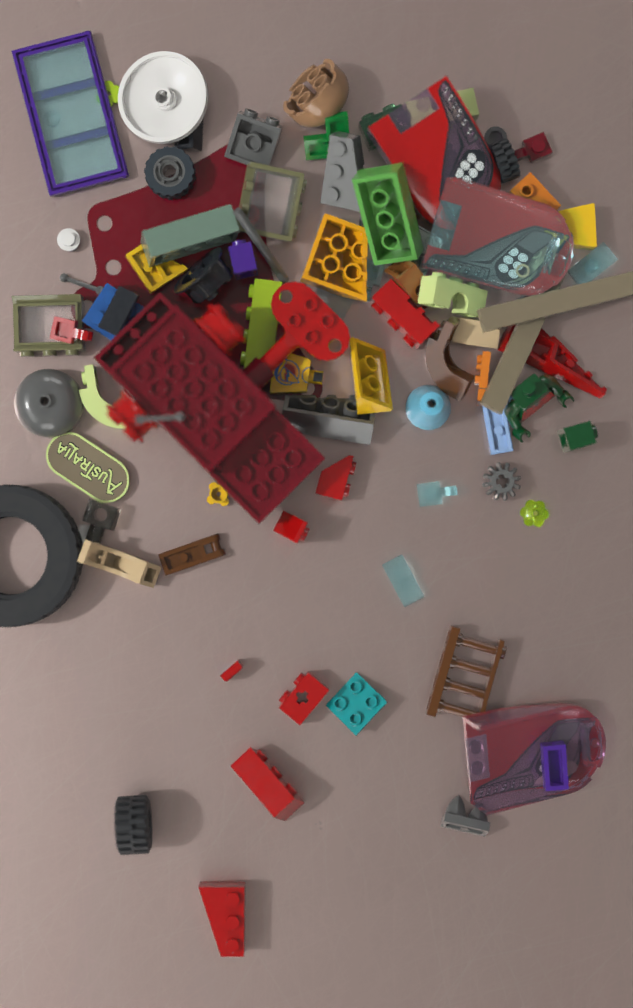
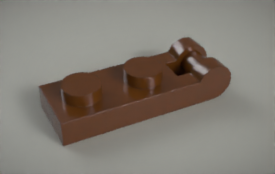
[158,533,226,576]

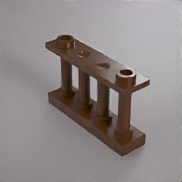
[425,625,507,717]

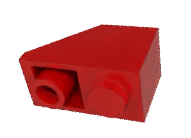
[315,455,357,501]
[273,510,310,543]

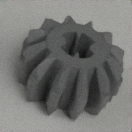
[482,462,521,501]

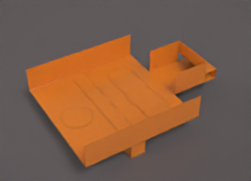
[474,351,491,406]

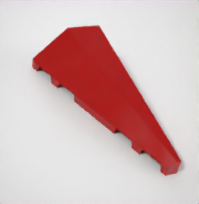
[498,325,607,399]

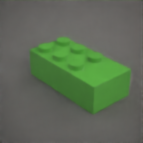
[352,163,424,266]

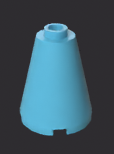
[405,385,451,430]

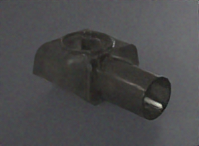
[82,498,121,543]

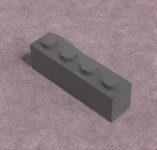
[282,395,375,445]

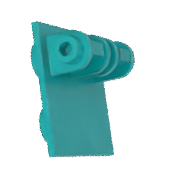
[326,672,388,736]

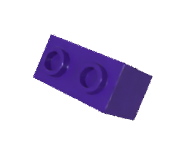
[228,240,258,280]

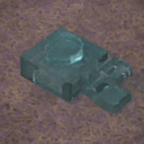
[367,259,385,302]
[417,481,457,507]

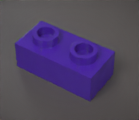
[540,740,569,791]

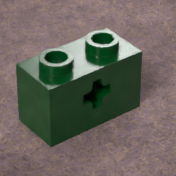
[557,421,598,453]

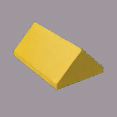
[349,337,393,415]

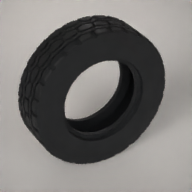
[0,484,83,627]

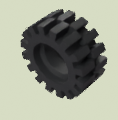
[488,138,521,183]

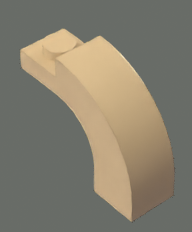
[77,539,162,588]

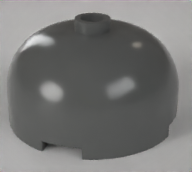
[14,369,84,438]

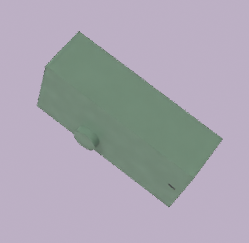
[141,204,240,267]

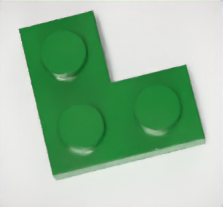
[303,111,349,160]

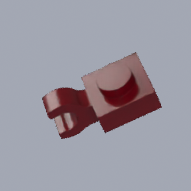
[514,132,553,163]

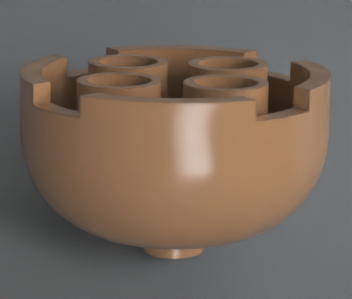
[283,59,349,128]

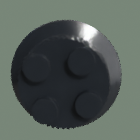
[173,247,233,304]

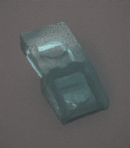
[382,554,424,608]

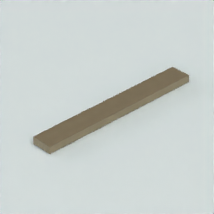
[480,245,575,415]
[477,271,633,333]

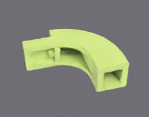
[79,364,126,430]

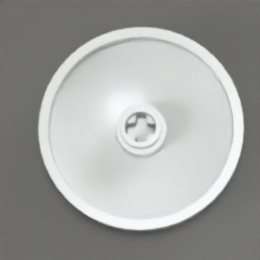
[118,51,209,144]

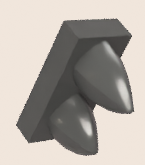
[440,796,490,837]

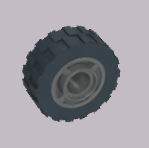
[144,146,196,200]

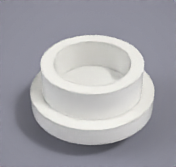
[57,228,80,252]

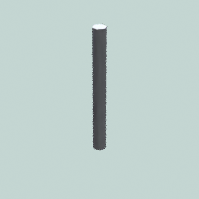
[233,207,289,284]

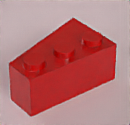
[370,279,440,349]
[231,747,305,821]
[198,882,245,957]

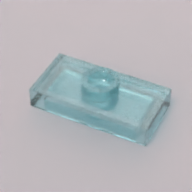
[567,242,618,284]

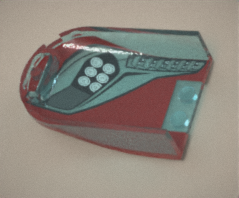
[421,177,574,296]

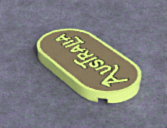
[46,432,130,503]

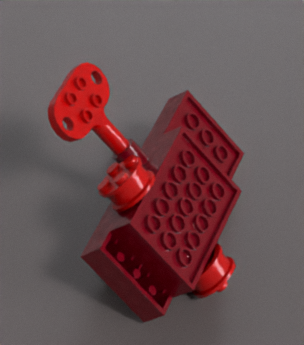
[94,281,350,524]

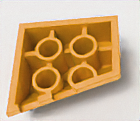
[300,213,368,302]

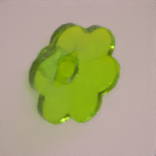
[520,500,549,527]

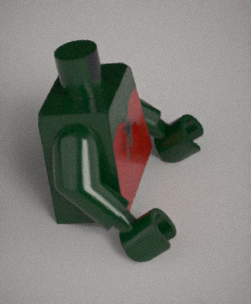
[504,373,574,443]

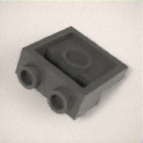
[224,108,283,166]

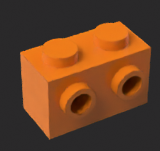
[508,172,561,212]

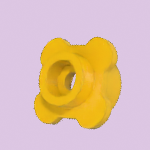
[207,482,229,506]

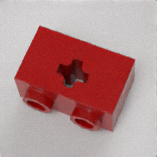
[278,671,329,725]

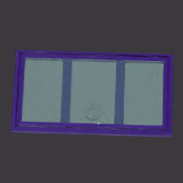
[12,31,129,197]

